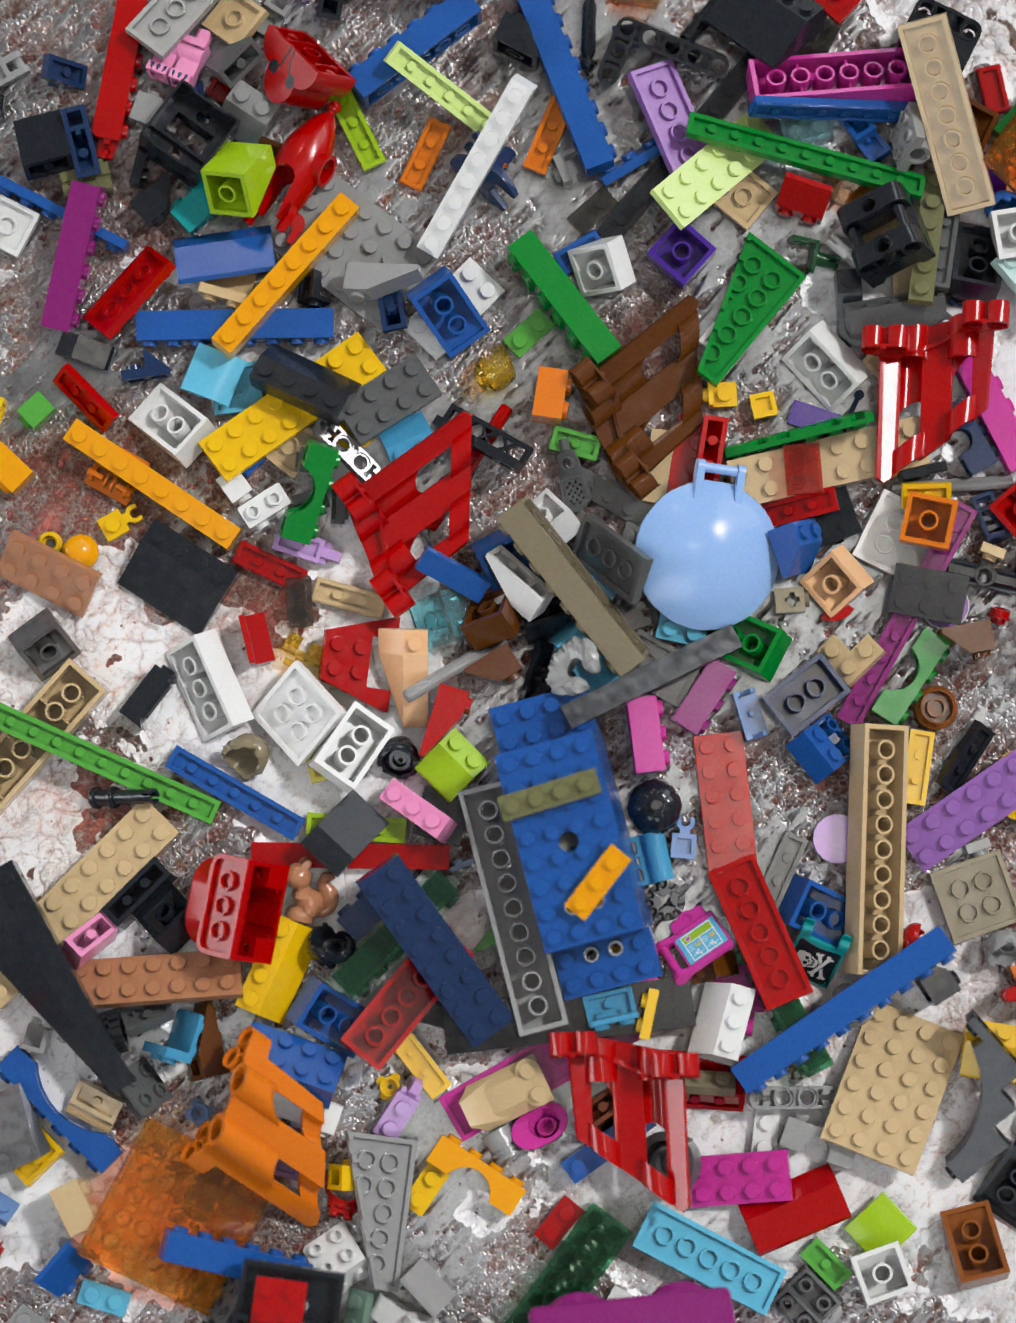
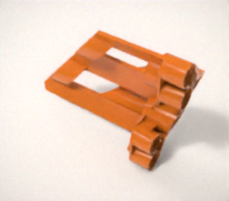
[180,1026,326,1227]

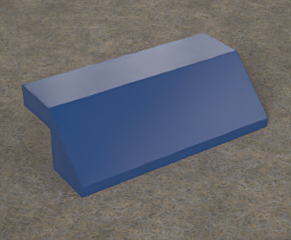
[174,225,276,285]

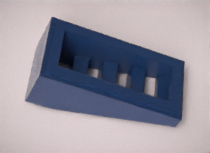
[969,489,1011,545]

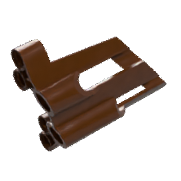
[568,295,703,500]

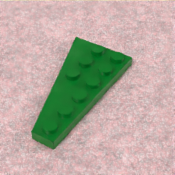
[724,410,875,460]

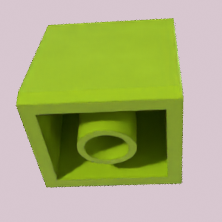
[200,141,276,218]

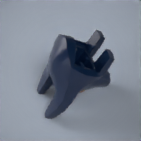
[450,130,518,212]

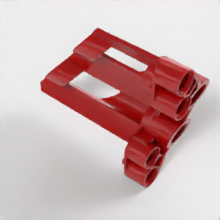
[331,411,472,619]
[549,1031,700,1213]

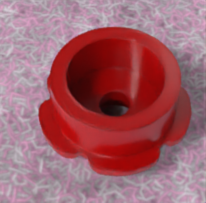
[987,606,1011,625]

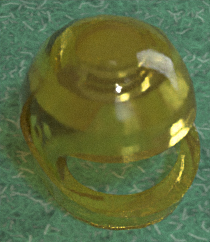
[473,344,517,392]

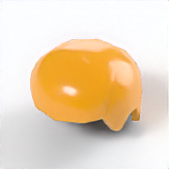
[61,534,100,568]

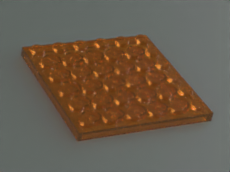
[76,1116,279,1316]

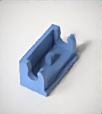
[731,687,769,742]

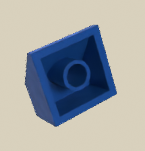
[767,518,823,578]
[33,1237,95,1298]

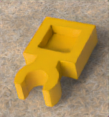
[97,504,144,543]

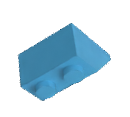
[379,411,441,462]

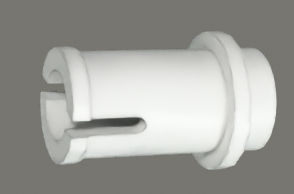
[157,1060,188,1084]

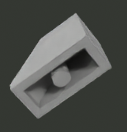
[129,89,179,138]

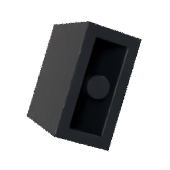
[13,109,75,181]

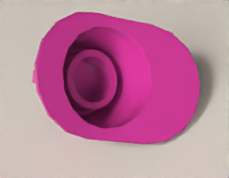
[511,1102,568,1150]

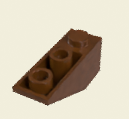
[187,1000,229,1082]

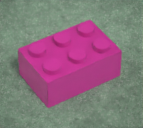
[625,695,670,776]

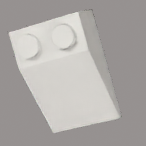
[128,382,216,469]

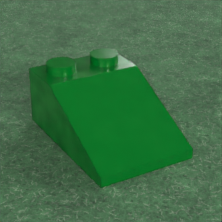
[706,616,792,683]

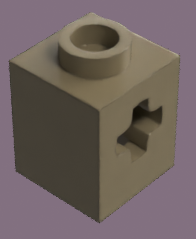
[772,586,810,616]

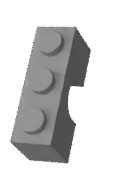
[777,1113,856,1170]

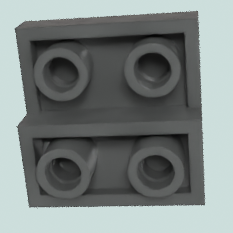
[771,1264,843,1323]

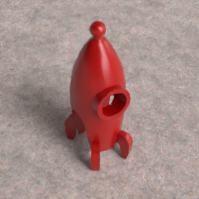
[243,100,341,245]

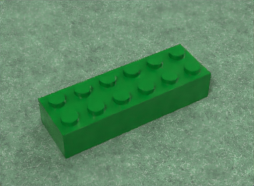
[507,230,621,368]

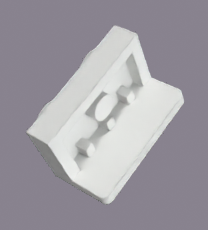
[238,483,293,533]

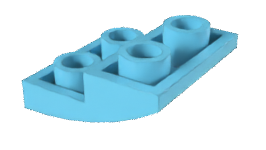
[180,343,247,407]

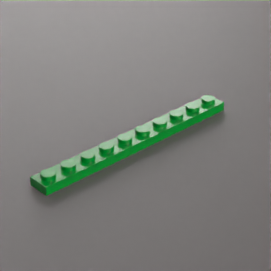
[684,111,926,201]

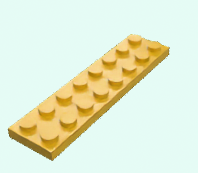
[198,332,387,484]

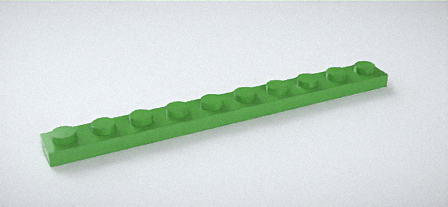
[0,702,221,824]

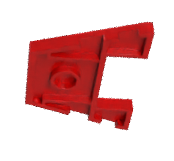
[318,617,401,713]

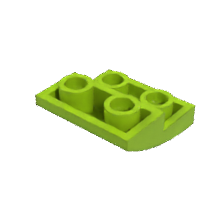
[844,1191,917,1252]

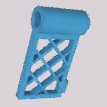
[570,832,675,886]

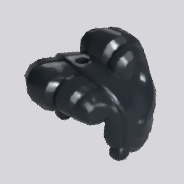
[377,736,420,780]
[307,922,356,970]

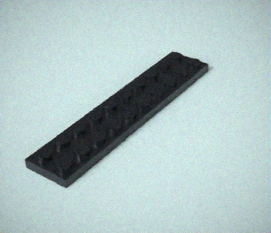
[441,978,696,1055]

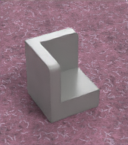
[19,1023,54,1054]

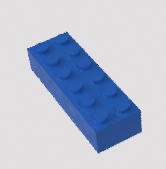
[348,0,482,109]

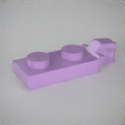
[272,526,342,565]
[372,1076,423,1138]

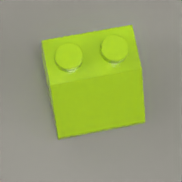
[414,728,490,803]

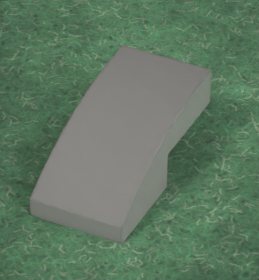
[255,0,297,39]

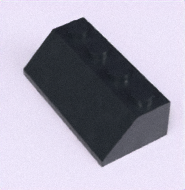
[249,343,362,427]

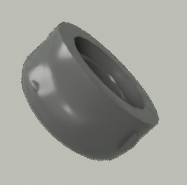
[646,1131,702,1189]

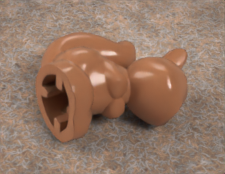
[284,857,339,924]

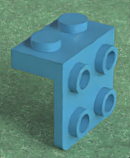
[582,985,639,1031]
[142,1009,204,1065]

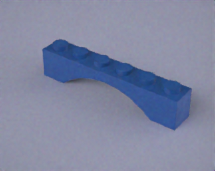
[0,1045,126,1174]

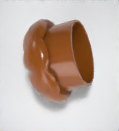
[914,686,958,730]

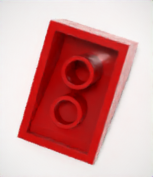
[419,683,473,759]

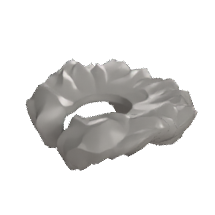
[545,636,601,696]

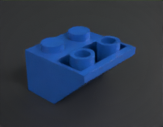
[786,712,850,785]

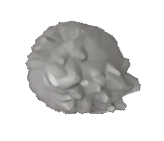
[980,928,1016,968]

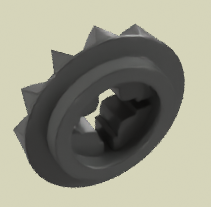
[646,881,685,921]

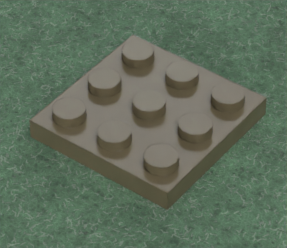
[928,849,1016,944]

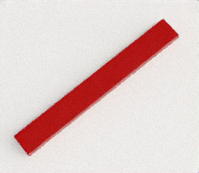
[251,842,450,870]

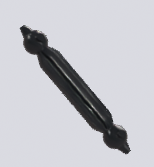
[580,0,597,77]

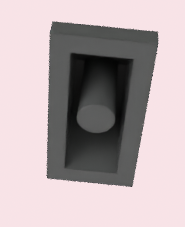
[205,37,265,89]

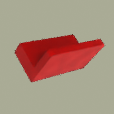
[238,612,276,666]

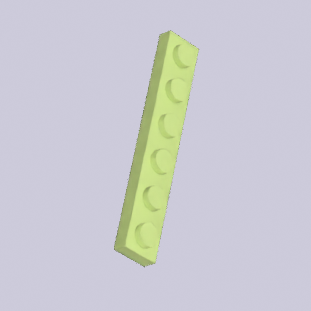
[383,41,491,132]

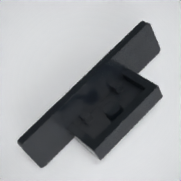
[518,639,554,701]

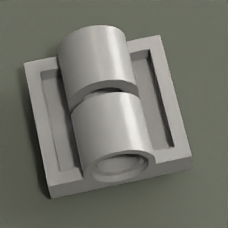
[889,101,931,172]

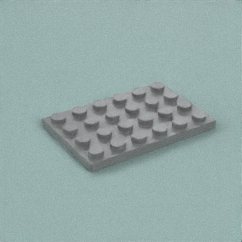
[272,174,442,333]

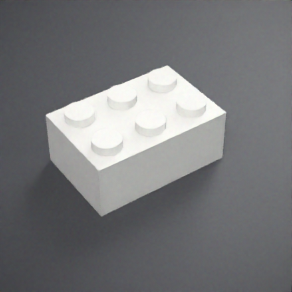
[307,701,395,794]

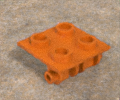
[84,445,151,506]

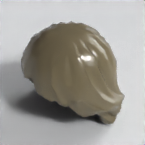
[221,733,270,781]

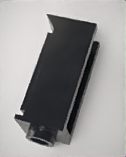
[119,664,177,729]

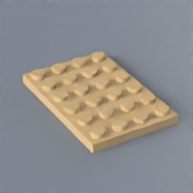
[819,1005,963,1176]

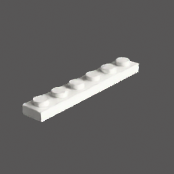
[750,1034,784,1152]

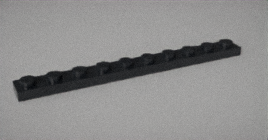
[596,52,757,238]

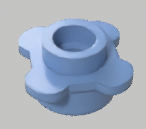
[184,1098,214,1127]

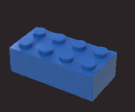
[252,1021,348,1109]

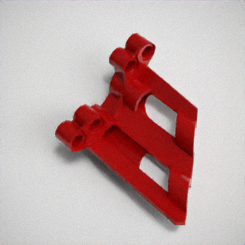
[861,299,1010,484]

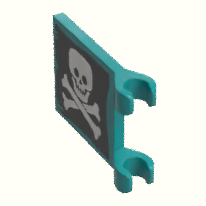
[793,917,852,989]

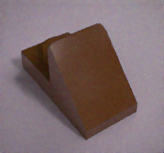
[685,950,740,986]

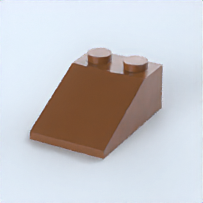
[940,1200,1010,1291]

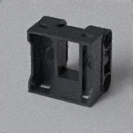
[895,0,982,72]
[138,79,241,188]
[837,181,936,288]

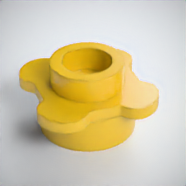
[376,1073,400,1100]

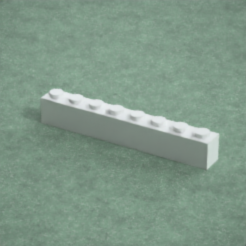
[416,73,538,259]

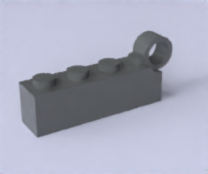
[843,291,952,341]

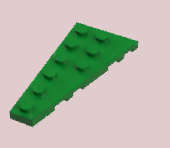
[697,232,807,388]

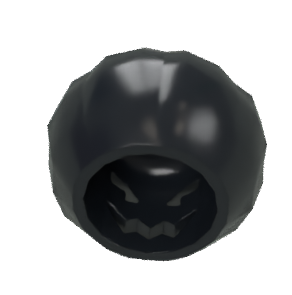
[627,779,682,834]

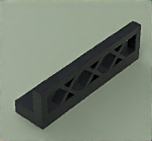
[432,403,534,475]

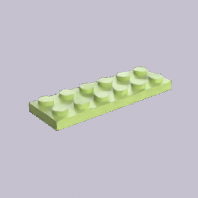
[649,111,774,230]

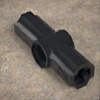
[946,558,1016,596]

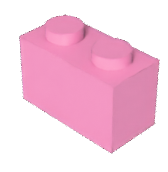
[63,911,118,969]

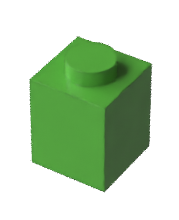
[17,391,58,432]

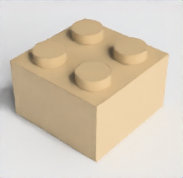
[49,1176,105,1238]

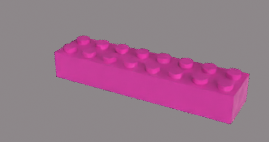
[746,47,917,103]

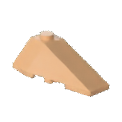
[378,628,428,727]

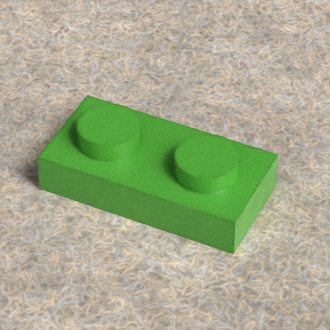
[503,307,555,360]
[549,425,601,462]
[799,1236,853,1291]

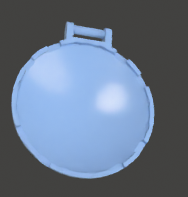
[635,458,779,630]

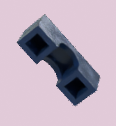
[952,397,999,478]

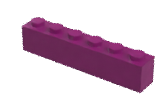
[40,180,107,333]

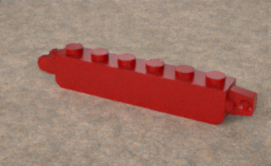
[91,0,149,161]

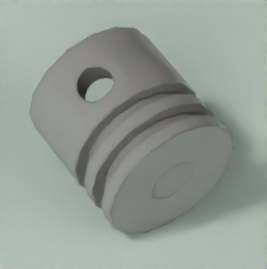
[482,1123,523,1164]

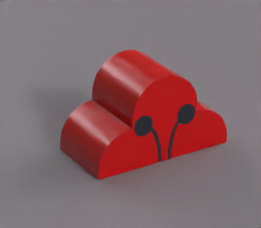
[264,24,356,110]

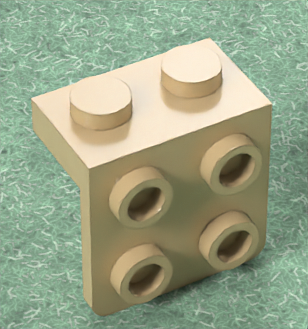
[198,273,258,309]

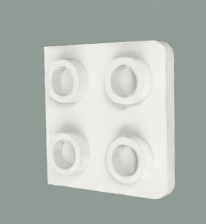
[303,1222,369,1293]

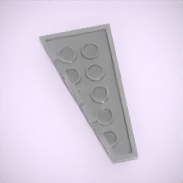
[344,1131,418,1292]

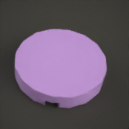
[812,814,848,864]

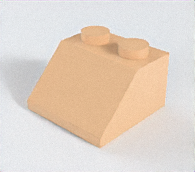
[799,544,875,618]

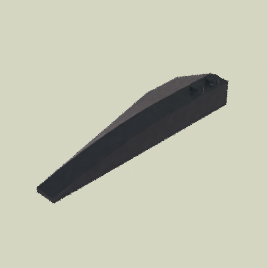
[0,860,135,1094]

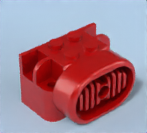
[185,854,290,965]

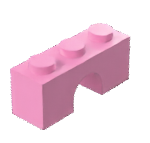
[379,778,459,844]

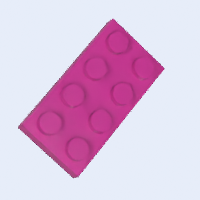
[691,1149,793,1207]

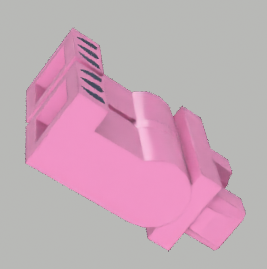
[146,28,212,87]

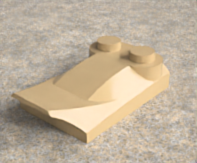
[459,1054,555,1132]

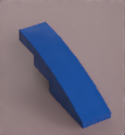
[837,120,892,162]

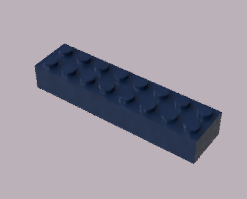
[355,853,515,1048]

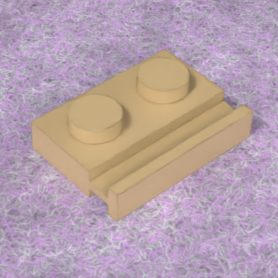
[65,1078,126,1134]

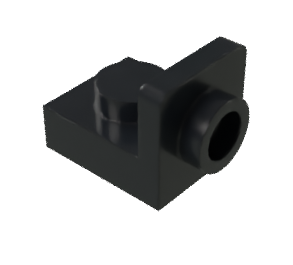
[297,269,331,308]

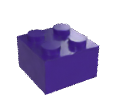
[646,223,717,290]

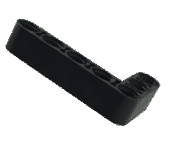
[597,16,730,85]

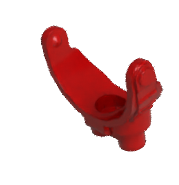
[325,1172,358,1221]

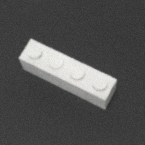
[273,1091,345,1138]

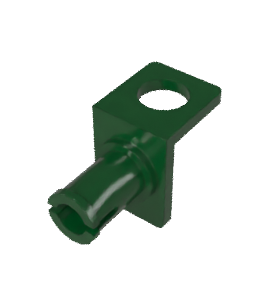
[787,235,840,276]

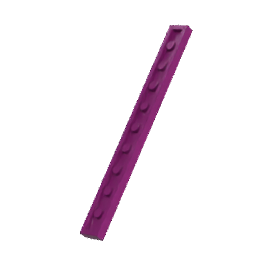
[836,501,978,725]

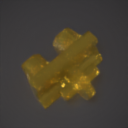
[278,632,322,669]

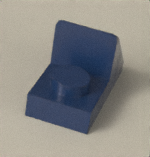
[41,53,88,90]
[378,289,410,334]
[121,348,173,384]

